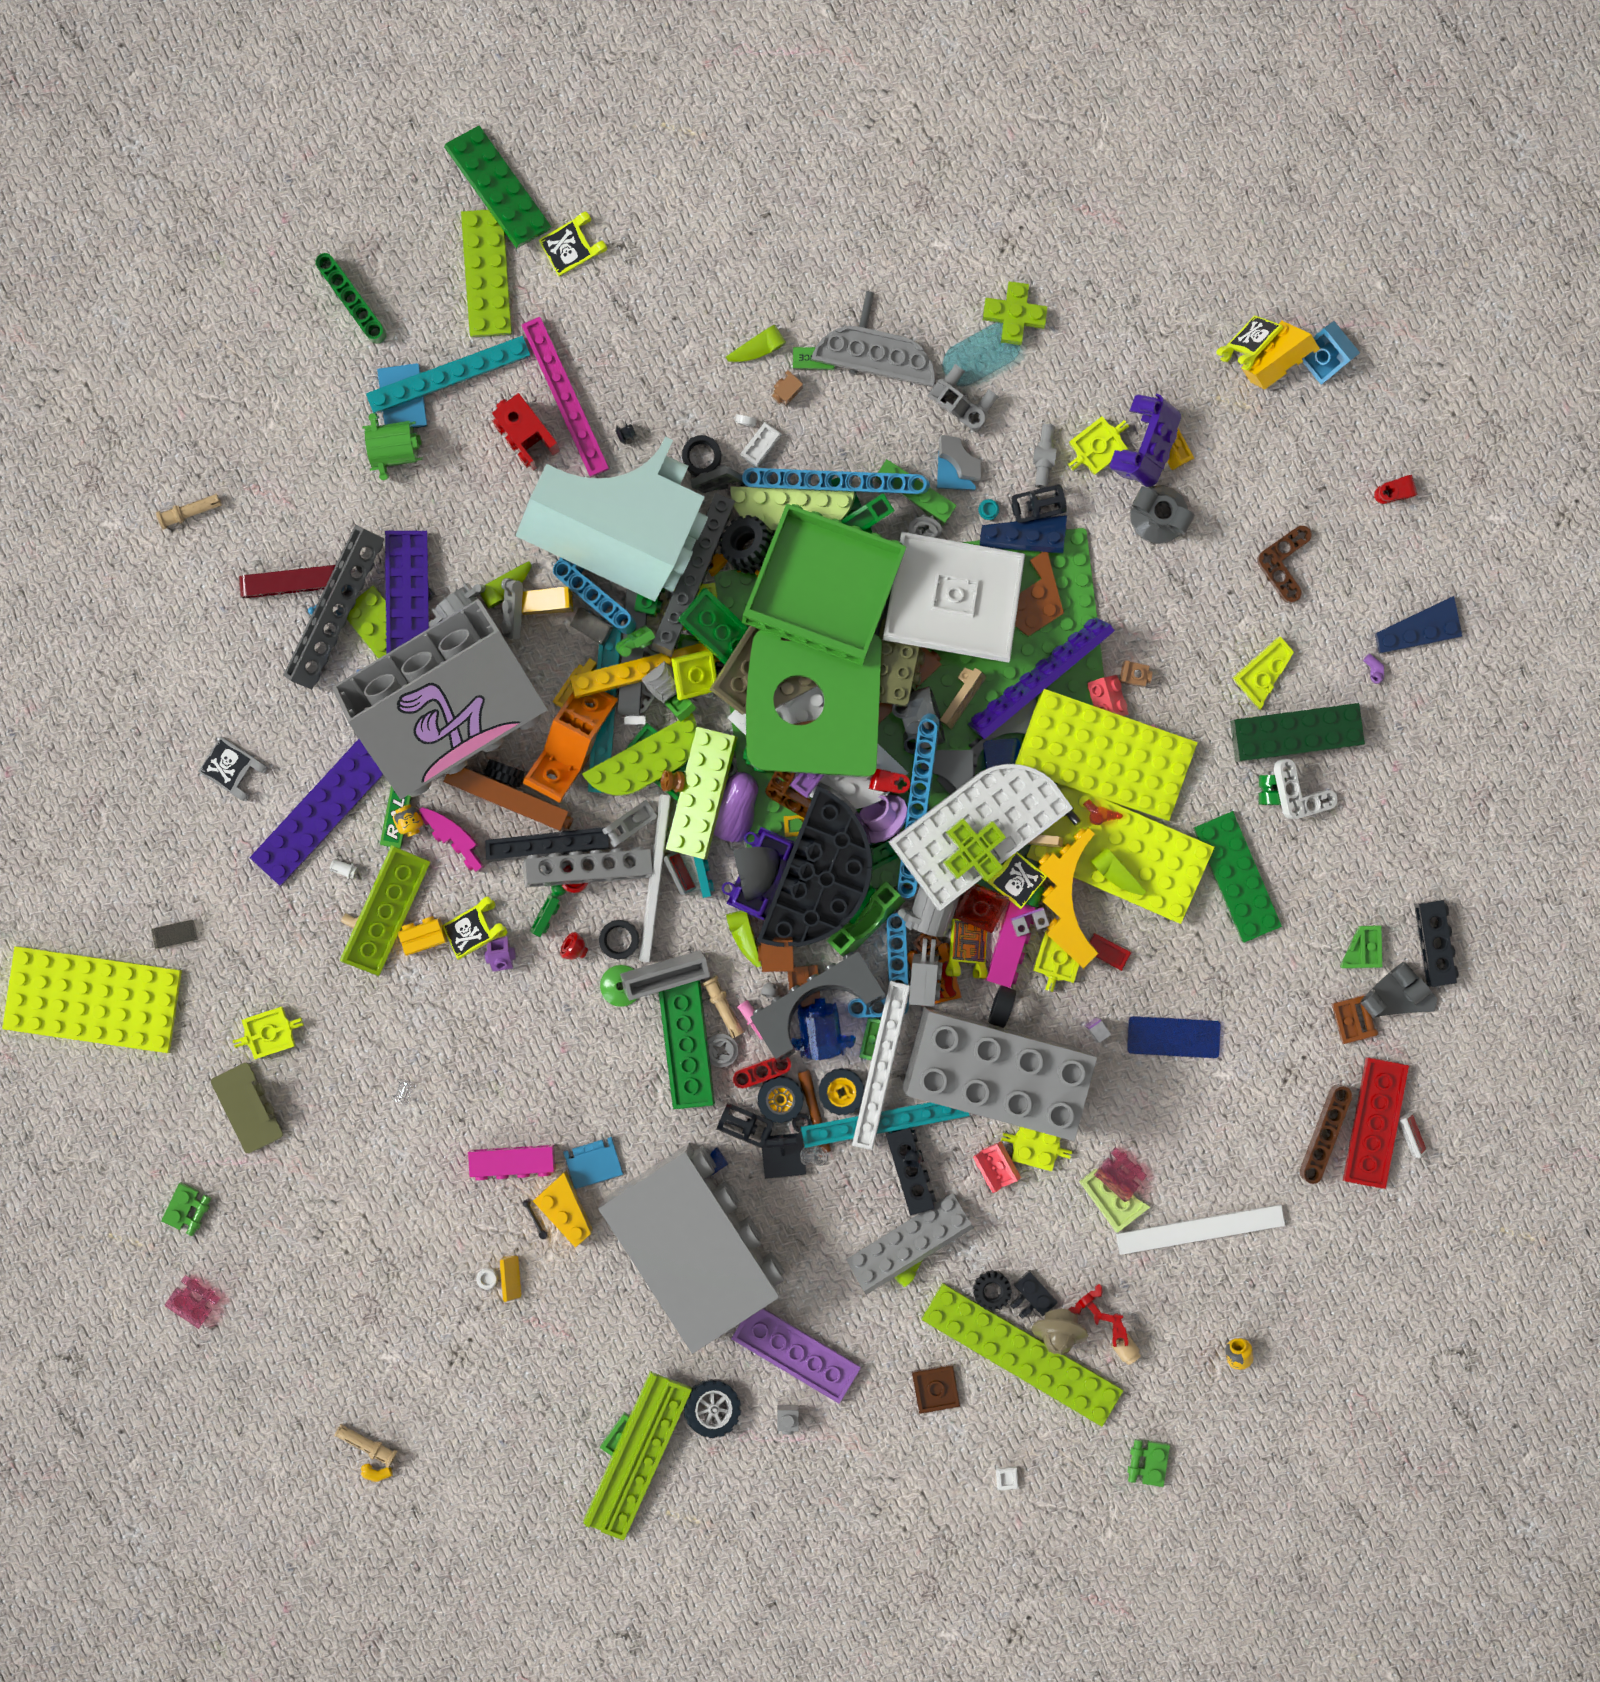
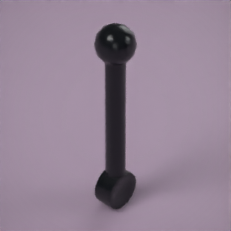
[522,1199,547,1239]

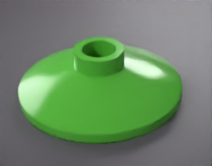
[600,965,637,1007]

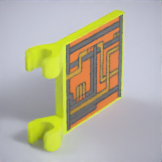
[946,919,988,979]

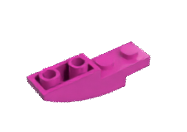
[419,807,485,872]

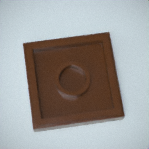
[912,1364,960,1414]

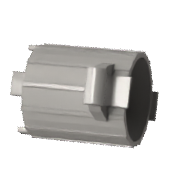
[429,583,486,628]
[898,886,960,937]

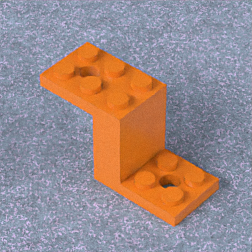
[523,691,618,803]

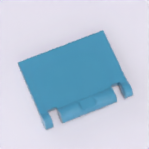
[563,1137,623,1189]

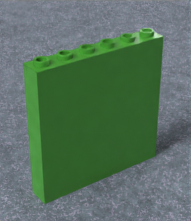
[742,503,906,666]

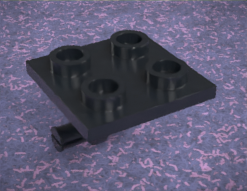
[762,1133,806,1179]

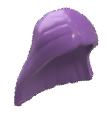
[714,772,759,842]

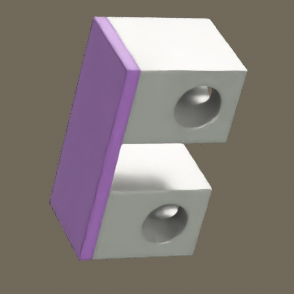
[1010,907,1049,937]
[1085,1017,1111,1043]

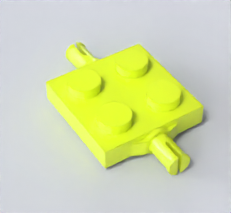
[1068,416,1129,475]
[1033,931,1079,992]
[233,1006,304,1060]
[1001,1126,1072,1172]

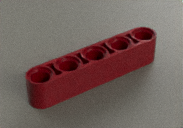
[238,565,336,598]

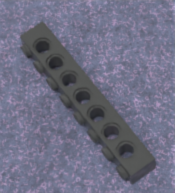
[652,493,735,657]
[283,524,384,690]

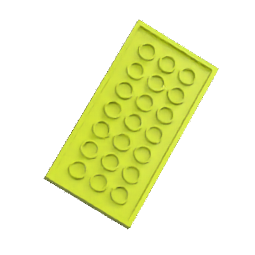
[1015,689,1198,821]
[1026,784,1214,924]
[2,946,182,1053]

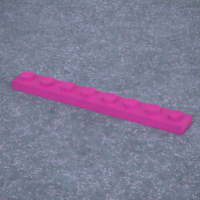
[521,316,609,478]

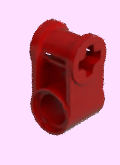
[1374,475,1418,504]
[869,769,910,794]

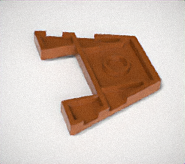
[1015,552,1064,637]

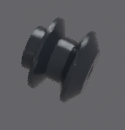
[615,422,636,445]

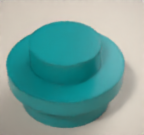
[978,499,999,520]

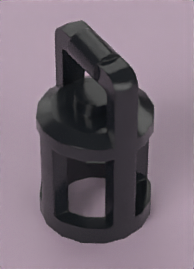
[1011,484,1067,523]
[716,1102,773,1148]

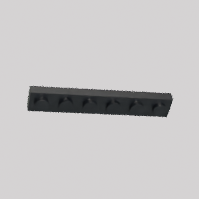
[485,827,611,862]

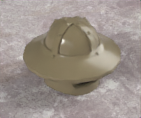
[1031,1308,1089,1355]

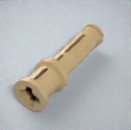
[156,493,222,530]
[701,975,744,1038]
[334,1424,398,1468]

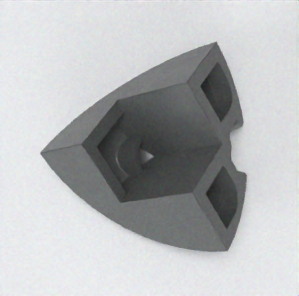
[733,847,780,902]

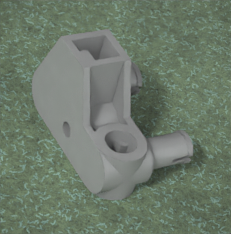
[927,364,999,433]

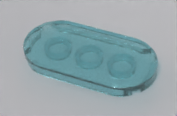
[942,323,1021,386]

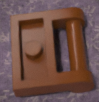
[1331,994,1379,1044]

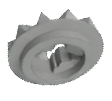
[909,514,942,538]
[708,1034,738,1067]

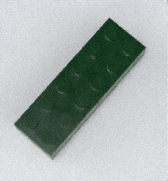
[1230,703,1365,762]

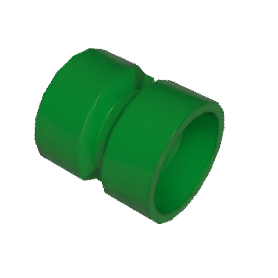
[1258,775,1286,805]

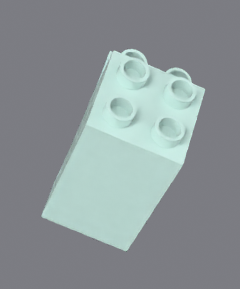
[516,436,708,601]

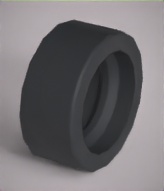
[682,435,722,476]
[599,920,639,960]
[988,985,1016,1028]

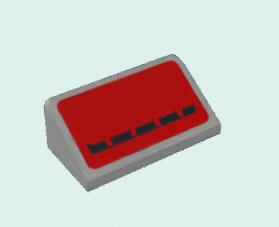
[664,852,696,895]

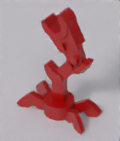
[1068,1284,1129,1347]

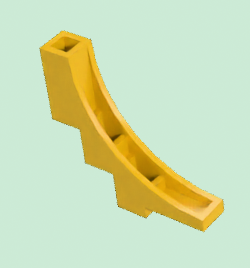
[1038,827,1098,969]

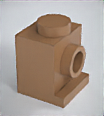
[771,370,803,406]
[1119,660,1153,688]

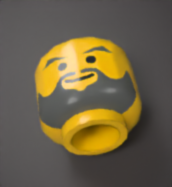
[393,804,424,837]
[1225,1338,1254,1370]

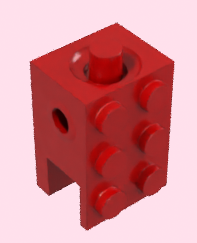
[492,393,560,471]

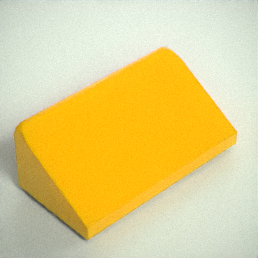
[1167,428,1195,470]
[500,1255,521,1302]

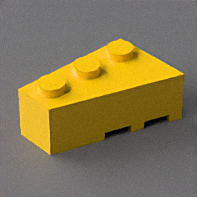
[1241,320,1320,390]
[533,1170,593,1248]

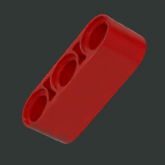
[733,1056,791,1089]

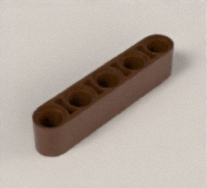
[1299,1084,1352,1184]

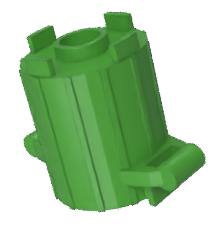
[362,413,423,481]

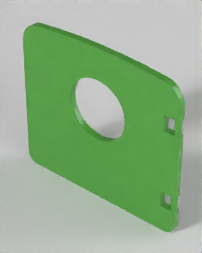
[746,630,882,777]

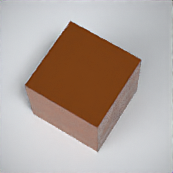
[758,937,793,972]

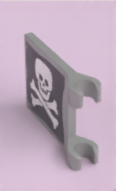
[198,737,268,801]

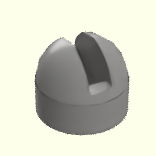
[761,982,778,999]

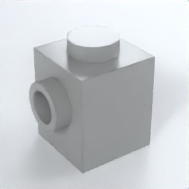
[777,1405,799,1435]

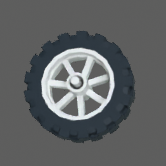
[684,1380,741,1438]

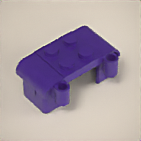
[1109,393,1181,487]
[722,827,795,921]

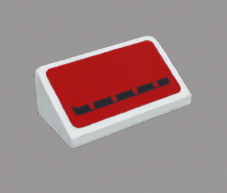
[1399,1112,1427,1158]

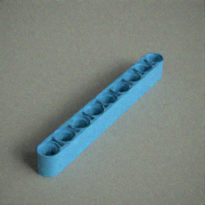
[742,468,930,494]
[898,713,939,898]

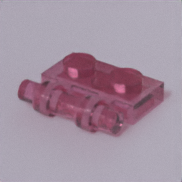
[1094,1147,1147,1202]
[164,1275,220,1329]

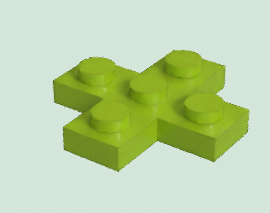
[982,281,1047,345]
[943,818,1006,882]

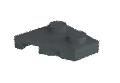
[690,465,745,493]

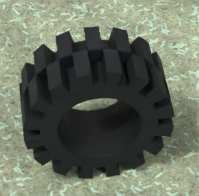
[484,759,525,787]
[973,1271,1012,1311]

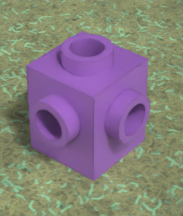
[485,936,516,972]

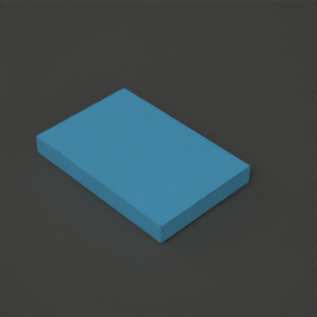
[377,363,428,428]

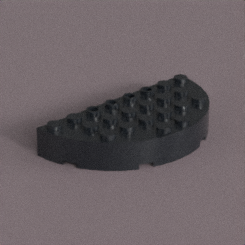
[757,782,874,947]

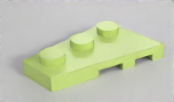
[1079,1169,1150,1233]

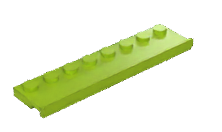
[583,1371,692,1541]

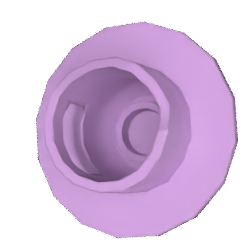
[860,795,908,843]

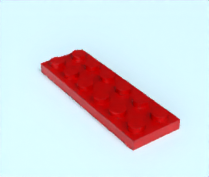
[1343,1057,1409,1189]

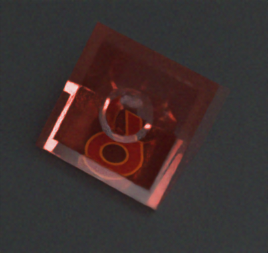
[953,884,1009,933]

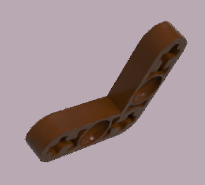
[1257,526,1312,603]
[765,771,811,818]

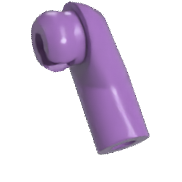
[1363,653,1384,684]

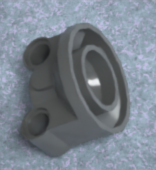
[1130,485,1195,544]
[892,686,945,754]

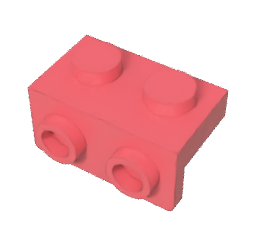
[1087,675,1129,716]
[973,1141,1021,1193]

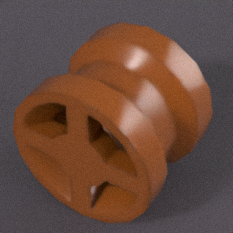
[661,770,685,792]

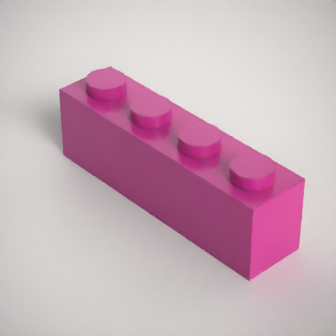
[985,900,1035,988]
[468,1145,556,1181]

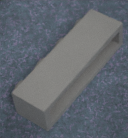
[620,950,710,1001]

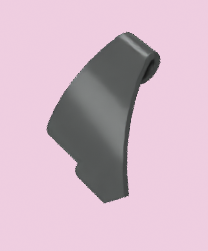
[1360,962,1437,1018]

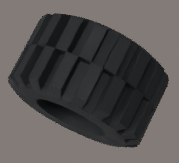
[719,515,774,574]

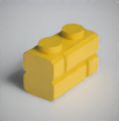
[398,916,448,956]

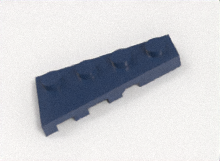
[980,515,1067,553]
[1375,596,1462,654]

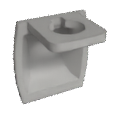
[642,661,677,703]

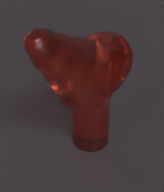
[1083,799,1123,825]

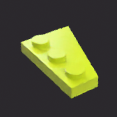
[1232,636,1294,710]

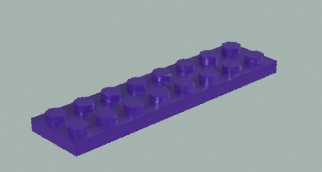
[385,531,429,654]
[968,618,1115,739]
[249,739,383,886]

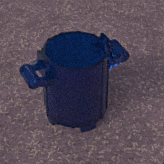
[791,998,856,1060]

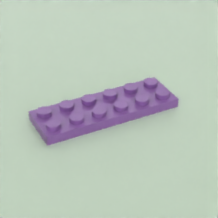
[731,1308,861,1404]

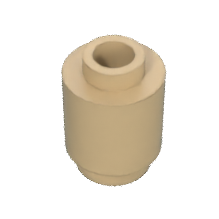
[1111,1333,1141,1365]

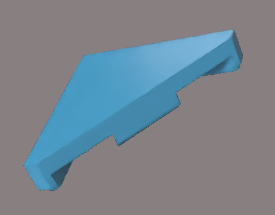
[937,450,976,491]

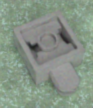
[909,938,942,1007]

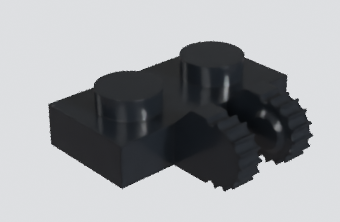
[1010,1271,1058,1319]

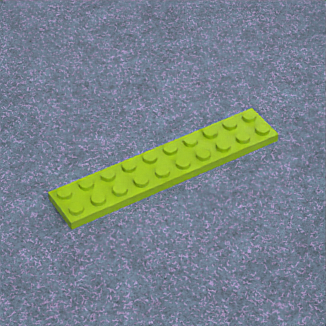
[921,1283,1123,1427]

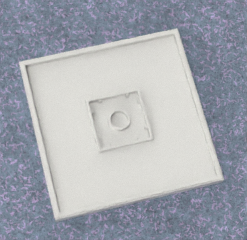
[883,532,1025,663]

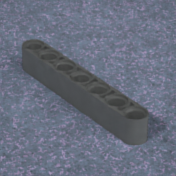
[618,589,647,716]

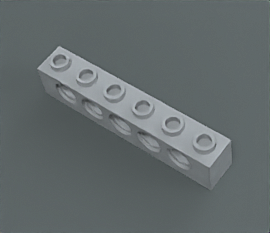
[522,847,653,888]

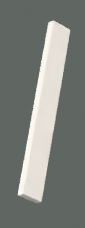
[639,795,671,962]
[852,981,910,1150]
[1115,1204,1285,1255]

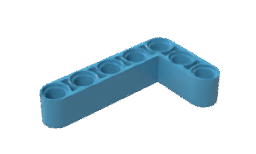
[553,557,637,634]
[848,913,909,1018]

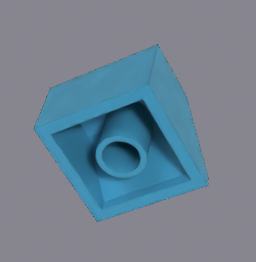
[1302,321,1360,385]

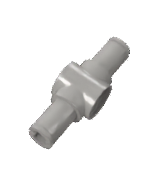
[1033,424,1057,488]

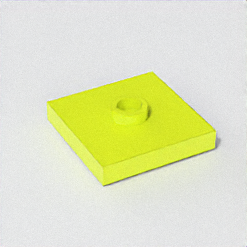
[671,650,717,700]

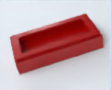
[1089,933,1132,971]

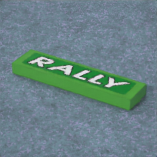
[380,786,411,849]

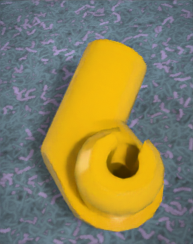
[361,1463,393,1482]

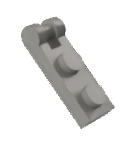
[501,578,523,639]
[602,800,658,847]

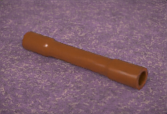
[798,1070,831,1154]

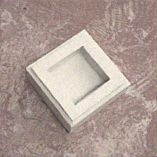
[624,715,647,724]
[996,1466,1019,1490]

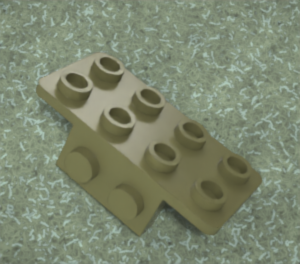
[879,618,925,706]
[211,1062,283,1154]

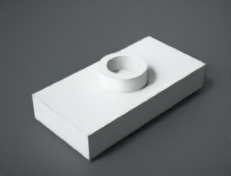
[740,422,782,468]

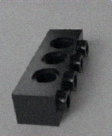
[1414,900,1459,987]
[885,1127,937,1216]

